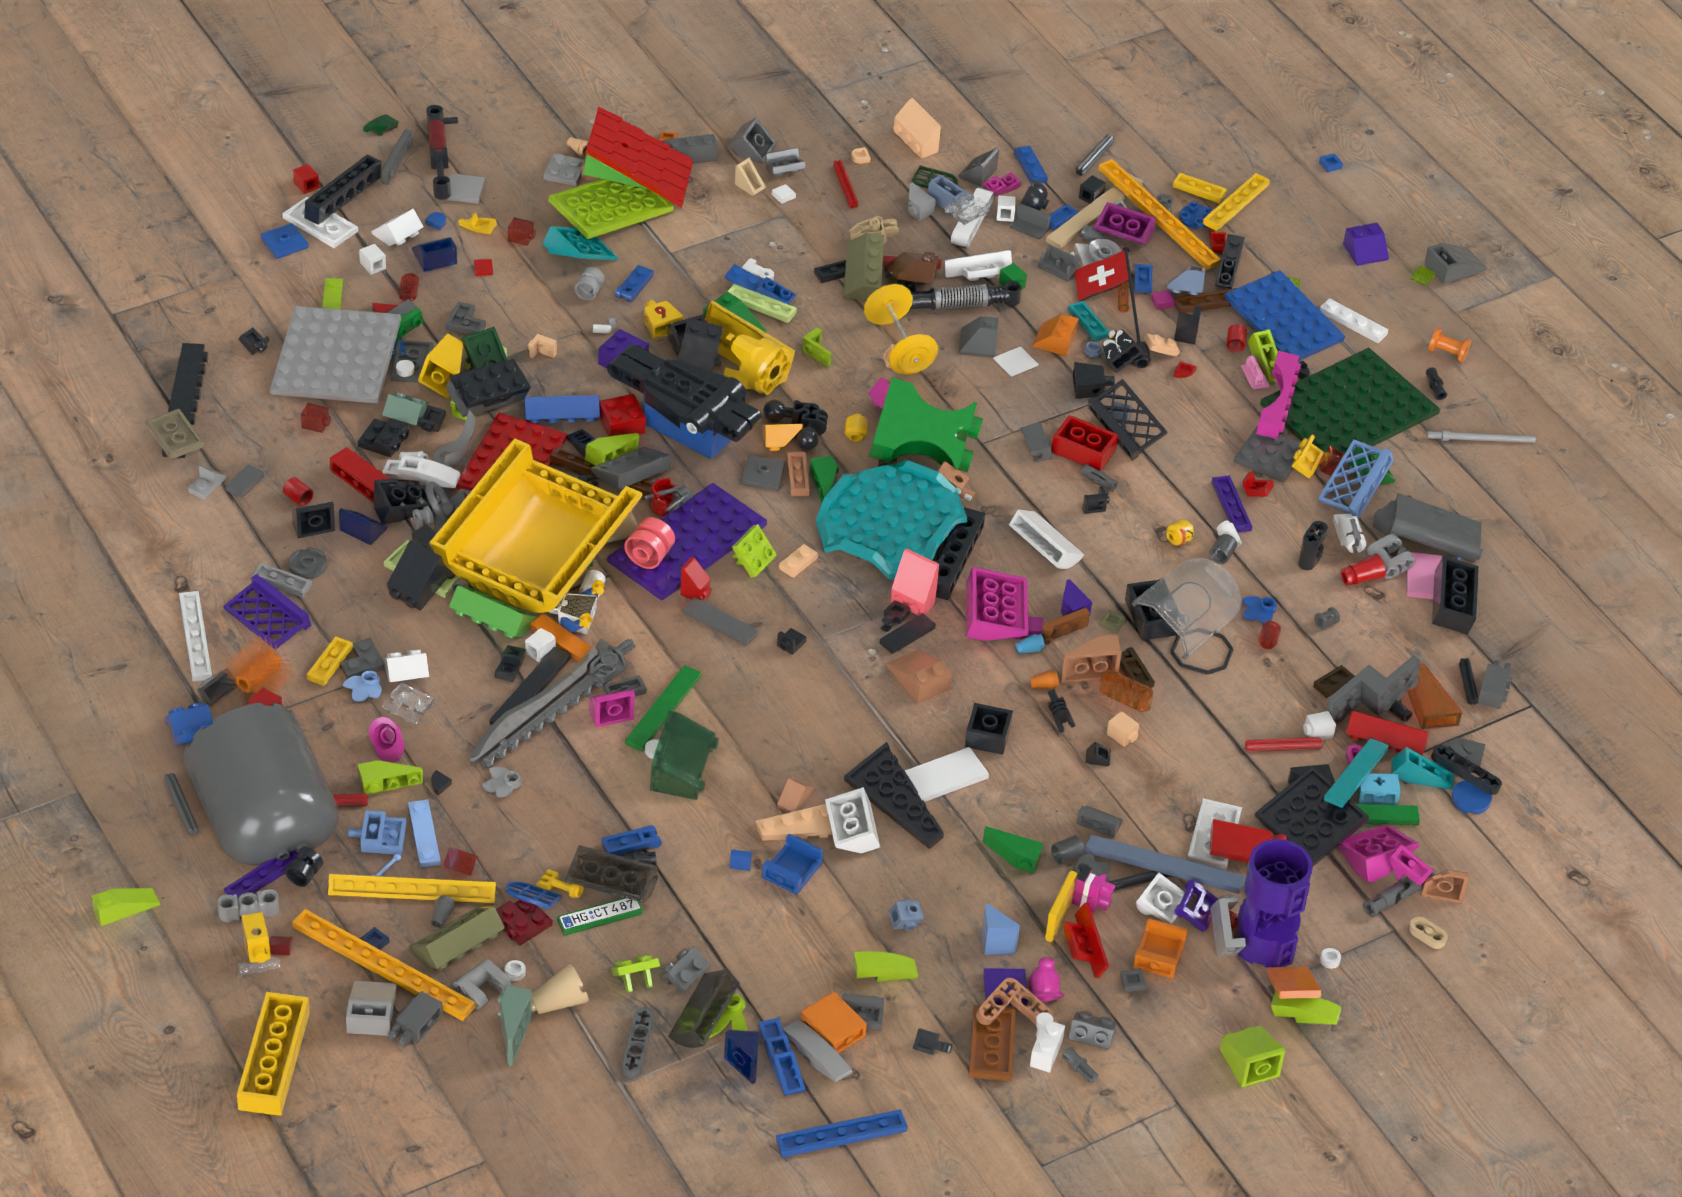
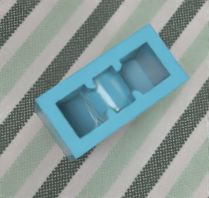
[1356,773,1401,805]

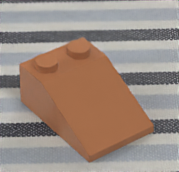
[1060,635,1122,683]
[886,649,952,703]

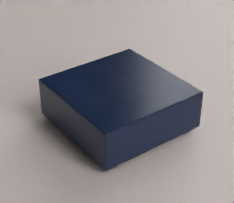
[360,927,390,950]

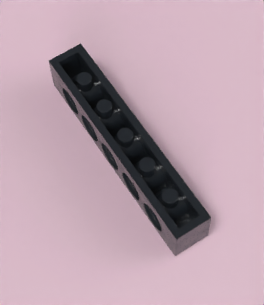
[304,154,381,225]
[936,507,986,600]

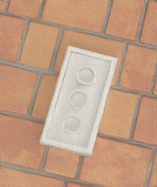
[282,197,358,248]
[905,747,989,802]
[1187,798,1242,870]

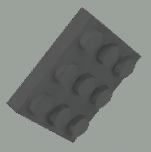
[1234,426,1300,483]

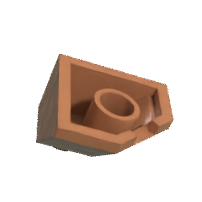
[1422,869,1469,904]

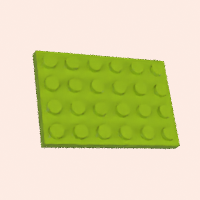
[548,179,674,239]

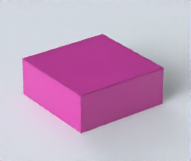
[1151,291,1174,310]

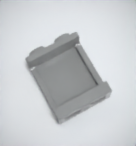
[1210,895,1246,956]

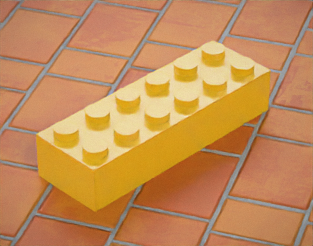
[237,992,310,1116]

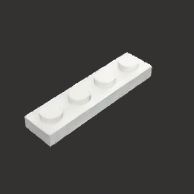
[1320,298,1389,343]

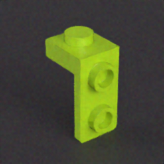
[802,327,832,367]

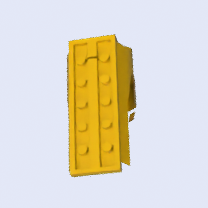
[705,301,795,395]

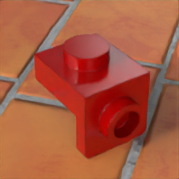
[1242,472,1274,497]

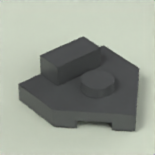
[1442,738,1485,767]

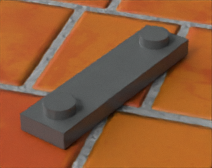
[382,129,414,185]

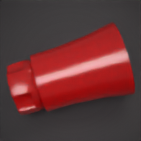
[1340,553,1386,586]

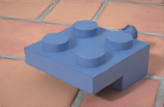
[348,810,407,855]

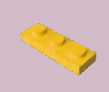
[1173,173,1227,204]
[306,636,353,686]

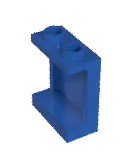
[762,834,823,895]

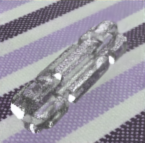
[238,956,280,976]

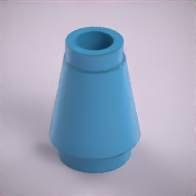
[1015,633,1045,654]

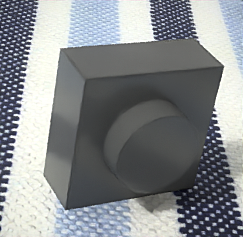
[1120,969,1146,992]

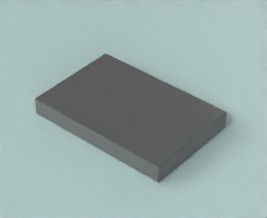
[391,340,434,383]

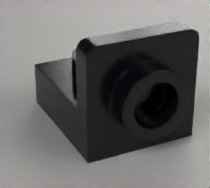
[1082,486,1109,514]
[777,628,807,655]

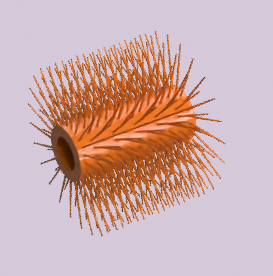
[222,636,295,703]

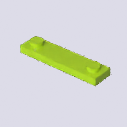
[322,278,343,309]

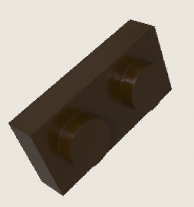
[1313,665,1355,698]

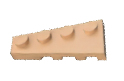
[755,804,833,841]

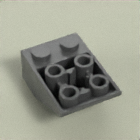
[1425,243,1487,284]

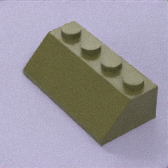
[844,233,884,300]
[409,906,505,970]

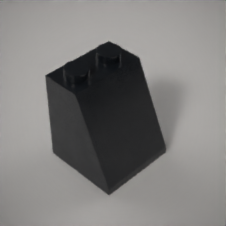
[387,540,448,611]

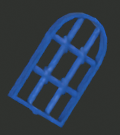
[505,881,562,909]

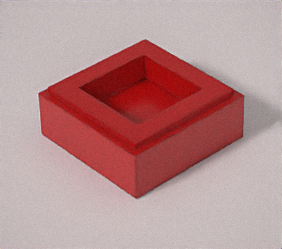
[474,259,493,276]

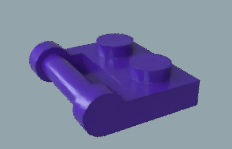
[1174,880,1218,932]

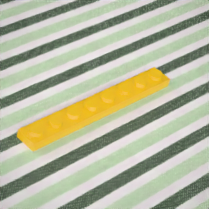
[328,874,496,903]

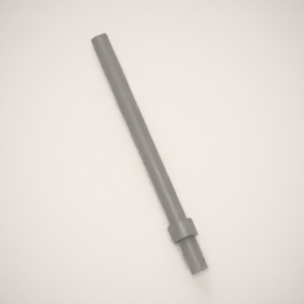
[1427,430,1536,443]

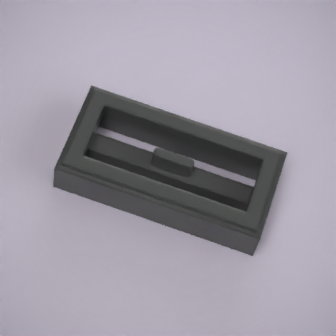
[603,675,647,696]

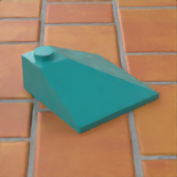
[542,226,618,261]

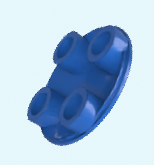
[1179,201,1213,229]

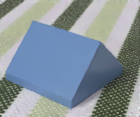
[982,903,1020,955]

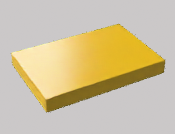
[1045,871,1077,942]

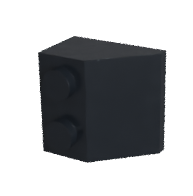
[292,501,335,538]

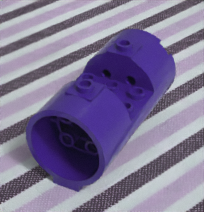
[1234,839,1313,967]

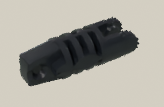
[1047,689,1075,733]

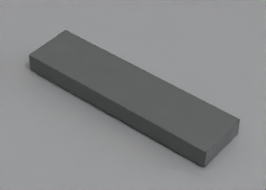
[683,597,758,646]

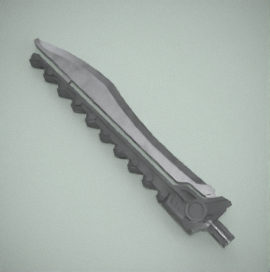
[469,639,635,768]

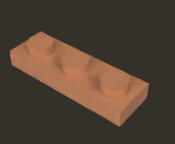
[787,452,810,496]

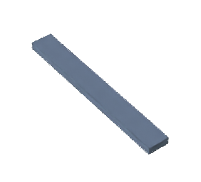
[1084,834,1246,894]

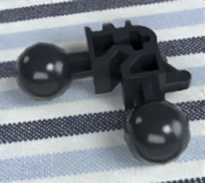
[763,399,828,450]

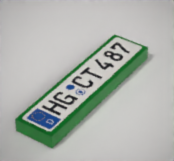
[557,894,643,936]

